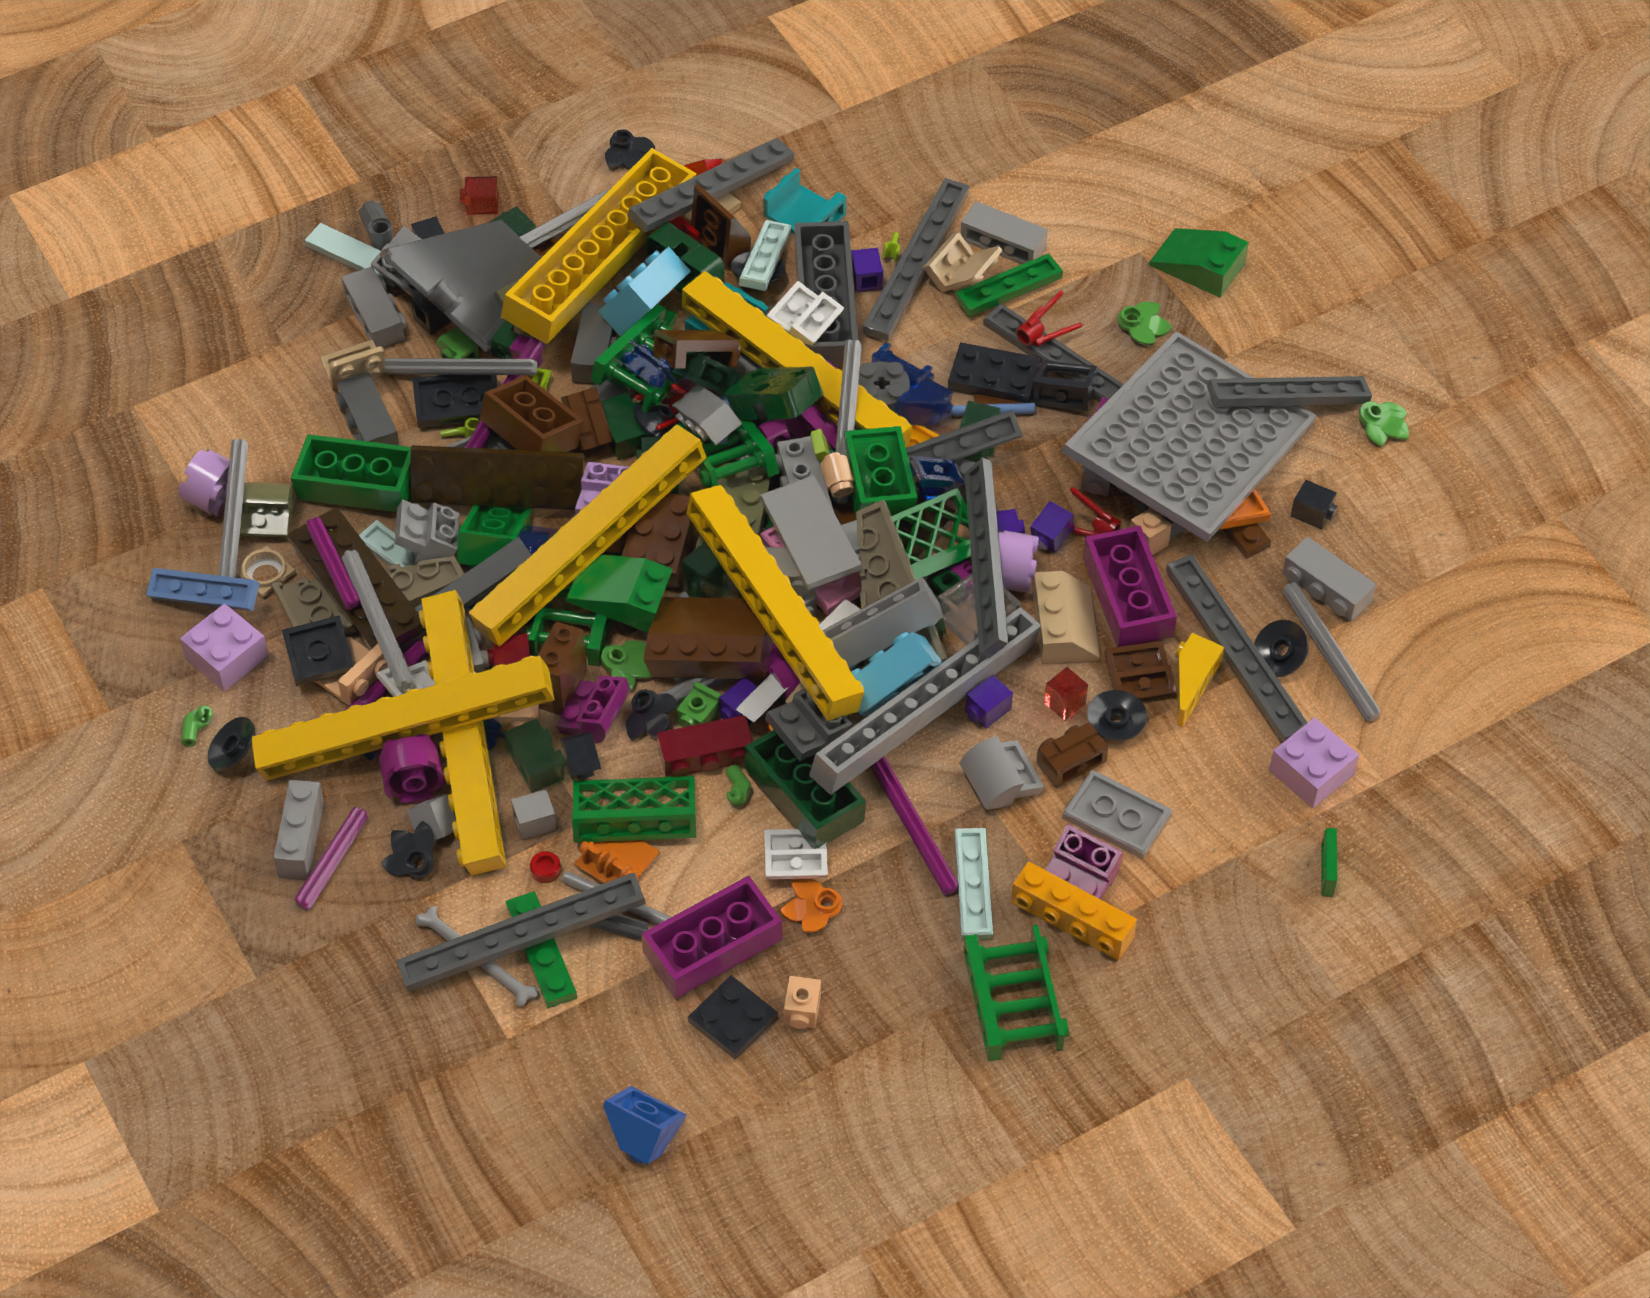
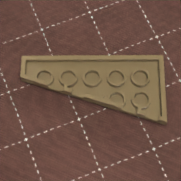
[856,500,948,668]
[271,556,464,636]

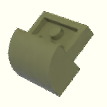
[239,482,295,538]

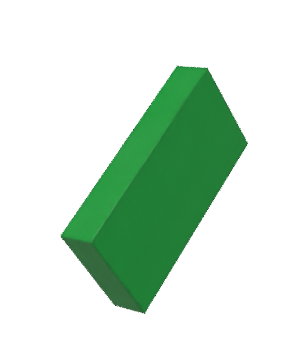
[1321,828,1337,897]

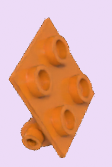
[574,840,660,884]

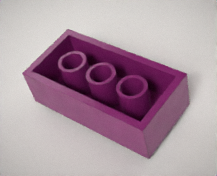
[1083,525,1177,647]
[641,875,782,999]

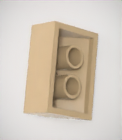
[1032,571,1100,664]

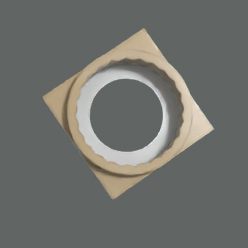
[236,545,296,598]

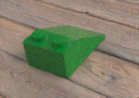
[1149,228,1249,298]
[844,426,918,520]
[457,505,534,568]
[566,555,673,632]

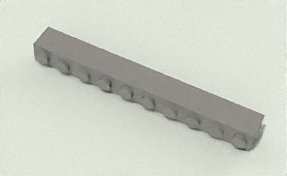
[809,607,1042,795]

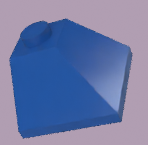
[603,1086,687,1164]

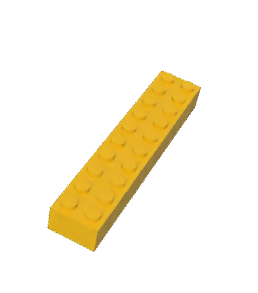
[501,148,697,344]

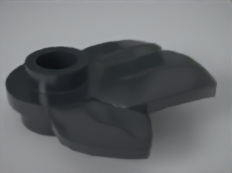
[605,129,655,170]
[626,689,678,741]
[381,821,436,879]

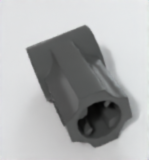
[358,200,394,251]

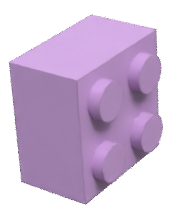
[180,603,269,692]
[1269,717,1359,808]

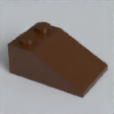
[691,184,751,270]

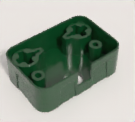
[646,222,725,294]
[725,366,824,420]

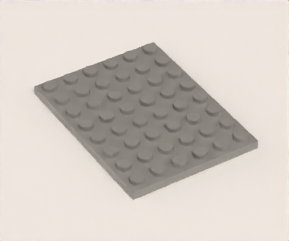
[1062,331,1317,542]

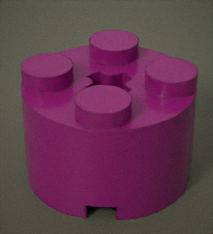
[379,734,445,804]

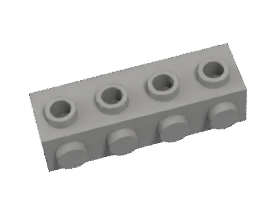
[775,436,834,511]
[822,576,943,669]

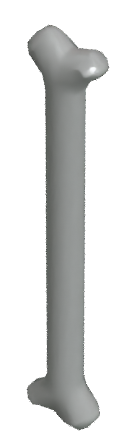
[416,906,538,1007]

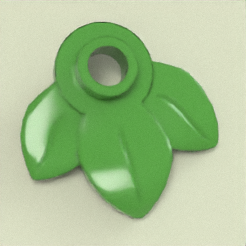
[1118,301,1172,345]
[1359,401,1409,447]
[601,640,653,691]

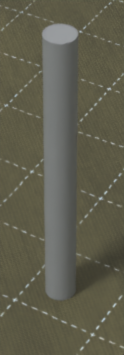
[561,871,671,924]

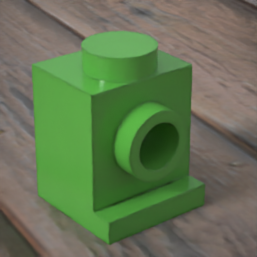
[437,327,480,359]
[676,681,721,728]

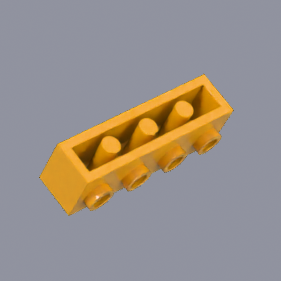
[1011,861,1137,961]

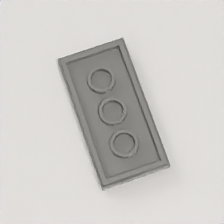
[761,475,862,590]

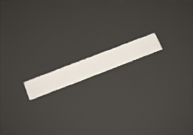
[736,599,861,722]

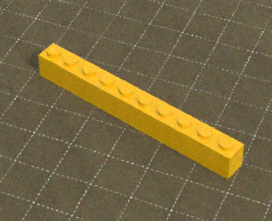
[682,271,912,446]
[468,424,707,647]
[686,485,864,721]
[419,590,507,876]
[252,656,554,781]

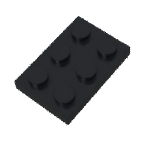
[947,342,1041,403]
[412,375,498,428]

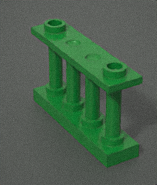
[591,304,709,413]
[677,420,779,488]
[526,555,619,667]
[963,925,1069,1061]

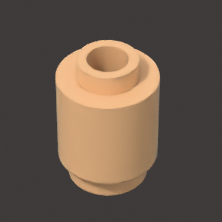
[820,452,854,498]

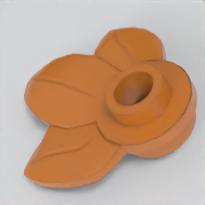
[780,879,842,933]

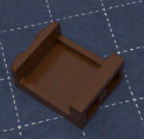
[653,330,741,368]
[538,622,587,716]

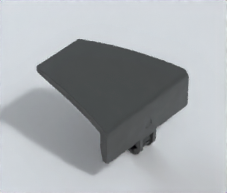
[380,220,541,352]

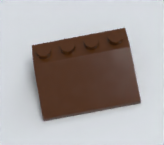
[643,597,772,679]

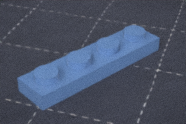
[146,568,260,611]

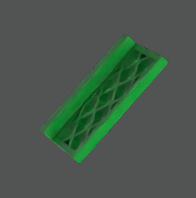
[892,488,972,580]
[572,776,696,843]

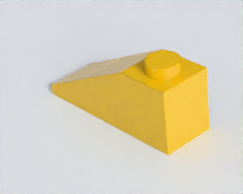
[1175,633,1224,727]

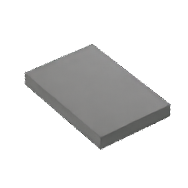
[1062,769,1172,859]

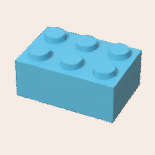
[598,247,691,336]
[851,632,943,717]

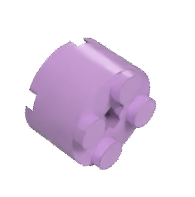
[179,449,230,517]
[998,530,1039,593]

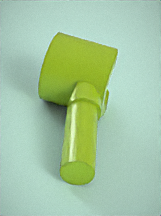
[882,232,901,262]
[440,418,480,438]

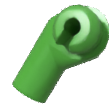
[181,705,213,747]
[725,764,752,806]

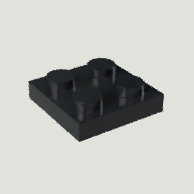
[282,615,353,686]
[688,975,778,1060]

